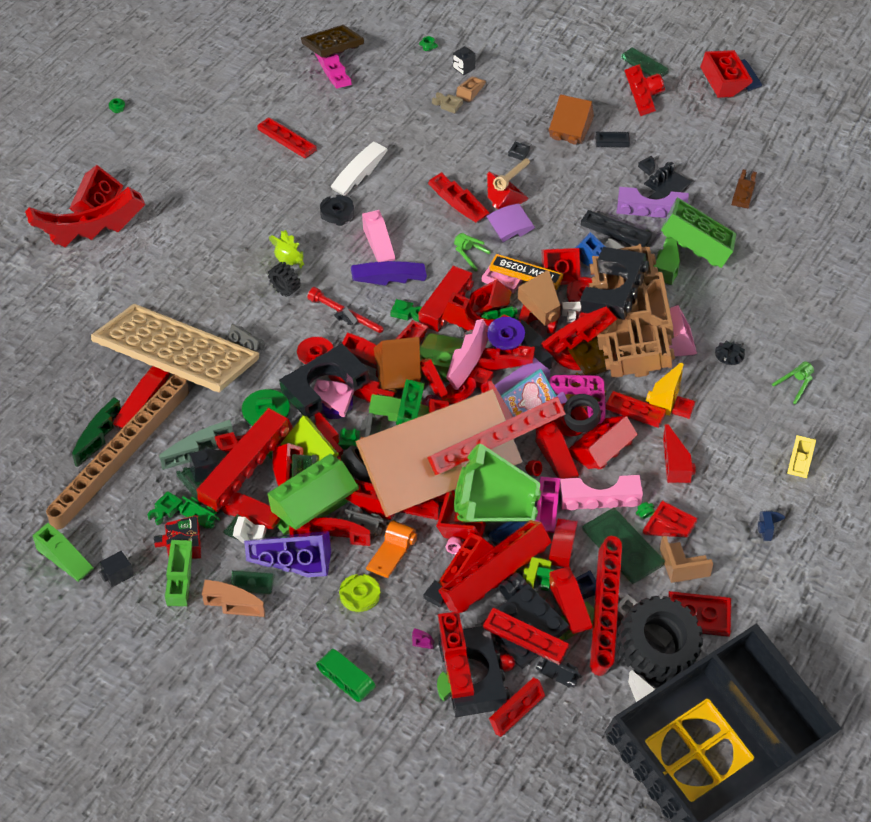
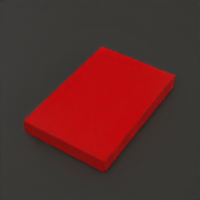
[668,591,731,637]

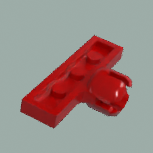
[624,64,665,116]

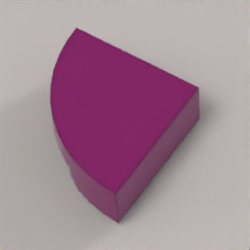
[412,628,435,649]

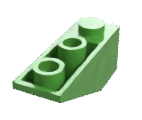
[653,238,680,285]
[33,523,94,582]

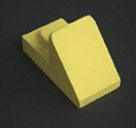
[787,435,816,478]

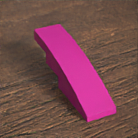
[314,52,352,89]

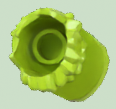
[269,230,305,269]

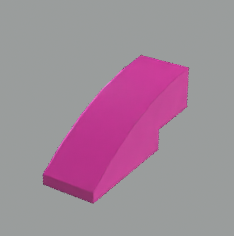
[536,476,560,533]

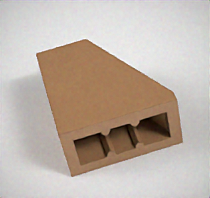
[518,270,560,326]

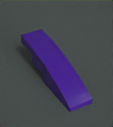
[351,261,427,286]

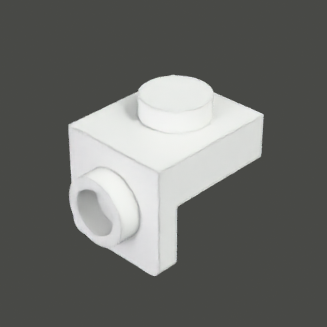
[233,517,267,543]

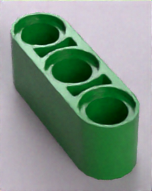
[316,649,376,702]

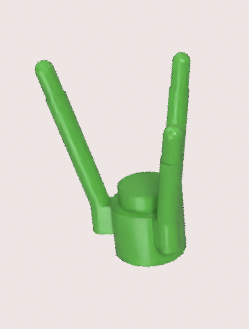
[454,233,491,272]
[772,361,814,404]

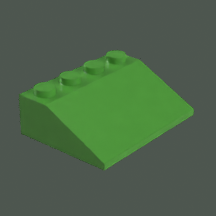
[661,197,736,268]

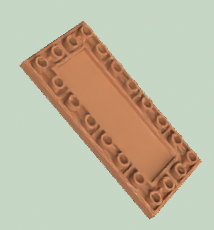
[355,389,522,517]

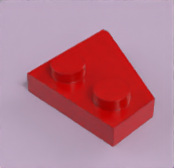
[643,501,698,538]

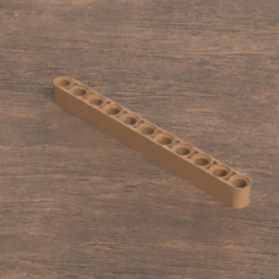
[46,375,189,529]

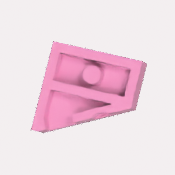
[313,379,354,417]

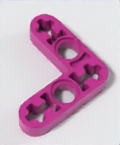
[549,375,605,424]

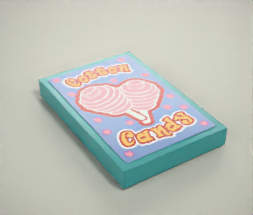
[501,369,556,417]

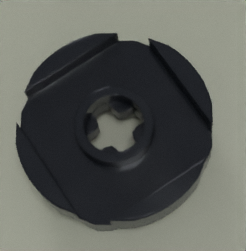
[320,195,354,226]

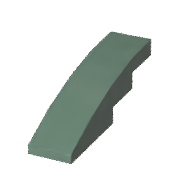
[159,420,233,470]

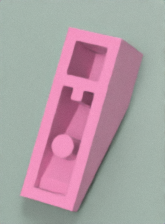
[362,210,395,262]

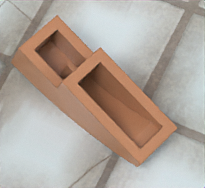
[202,580,265,617]

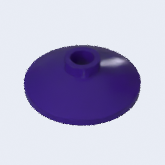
[487,317,525,350]

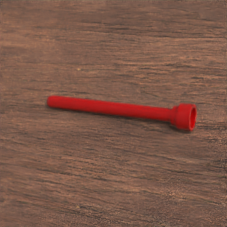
[307,287,384,333]

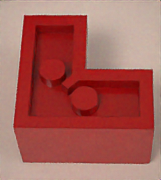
[436,492,486,540]

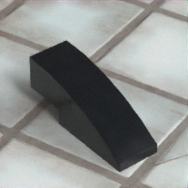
[520,320,553,370]

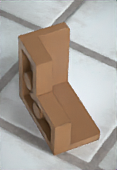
[660,536,713,583]

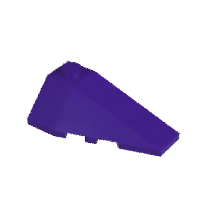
[244,531,331,577]

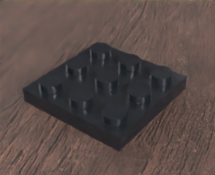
[480,584,570,669]

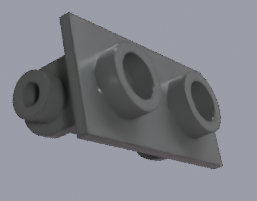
[228,323,265,352]
[359,413,381,440]
[344,508,386,536]

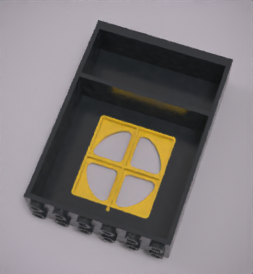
[605,623,842,822]

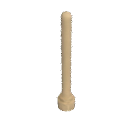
[493,158,530,191]

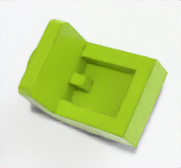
[523,557,552,588]

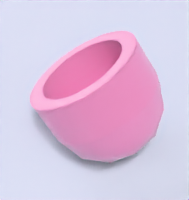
[446,537,463,554]

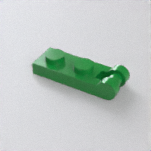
[396,379,425,425]

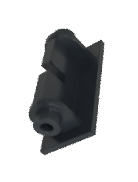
[536,656,582,688]

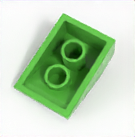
[420,333,464,382]

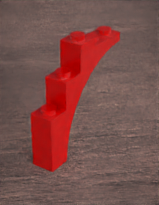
[25,187,146,248]

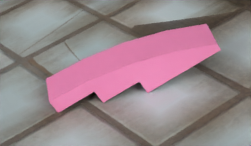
[446,319,488,390]

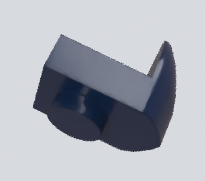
[758,511,785,541]

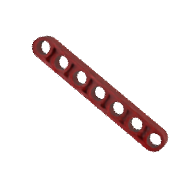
[590,536,622,676]

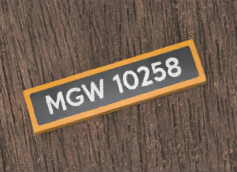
[489,254,563,290]

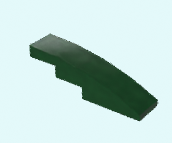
[72,397,121,467]

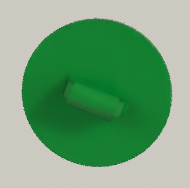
[242,389,290,426]

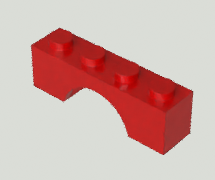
[441,292,520,338]

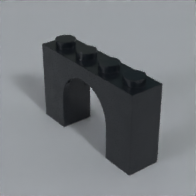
[580,247,649,320]
[279,344,370,418]
[438,626,510,718]

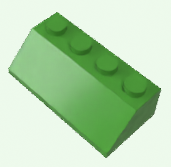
[267,453,359,530]

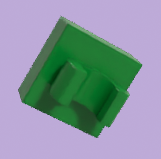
[339,428,360,450]
[537,567,554,592]

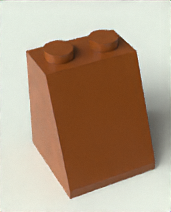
[549,94,594,144]
[374,337,421,394]

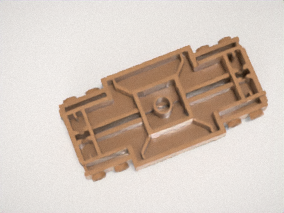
[589,244,675,377]

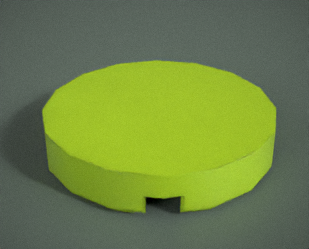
[339,574,381,612]

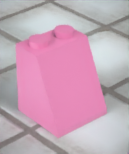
[669,305,697,356]

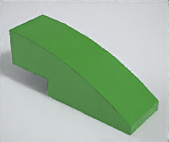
[165,540,192,607]

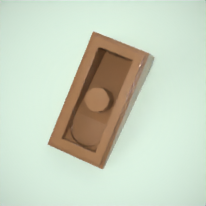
[456,76,486,102]

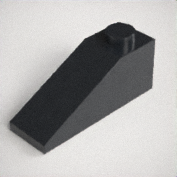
[189,449,230,483]

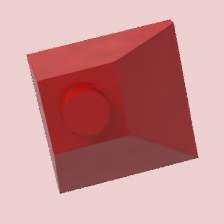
[487,171,528,210]
[541,248,580,285]
[470,279,512,317]

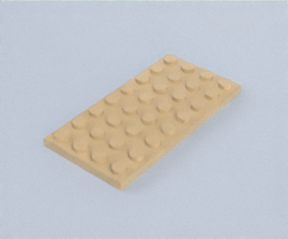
[91,304,259,393]

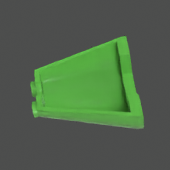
[454,444,541,522]

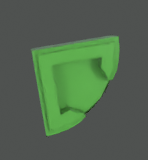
[437,671,451,701]

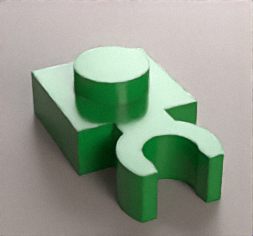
[390,299,422,321]
[147,491,183,525]

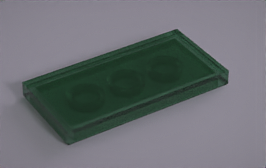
[582,507,665,584]

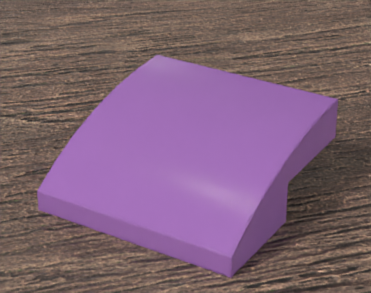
[486,204,535,242]

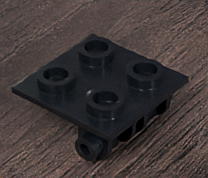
[644,162,692,196]

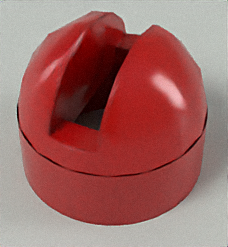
[525,460,542,476]
[499,654,515,672]

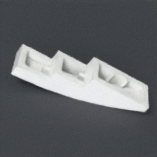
[331,142,388,196]

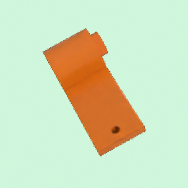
[366,520,418,578]

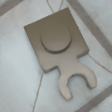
[432,92,463,114]

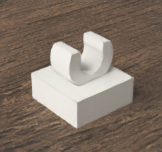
[561,302,581,323]

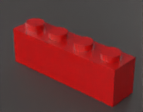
[419,266,474,332]

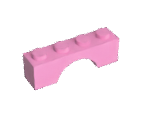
[559,475,643,510]

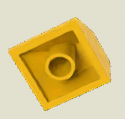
[646,363,684,416]

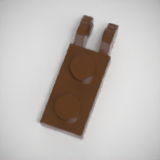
[731,169,757,209]

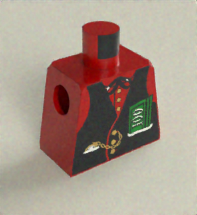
[154,515,201,559]

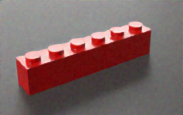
[196,408,289,512]
[438,520,552,613]

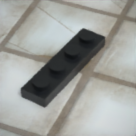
[581,210,652,247]

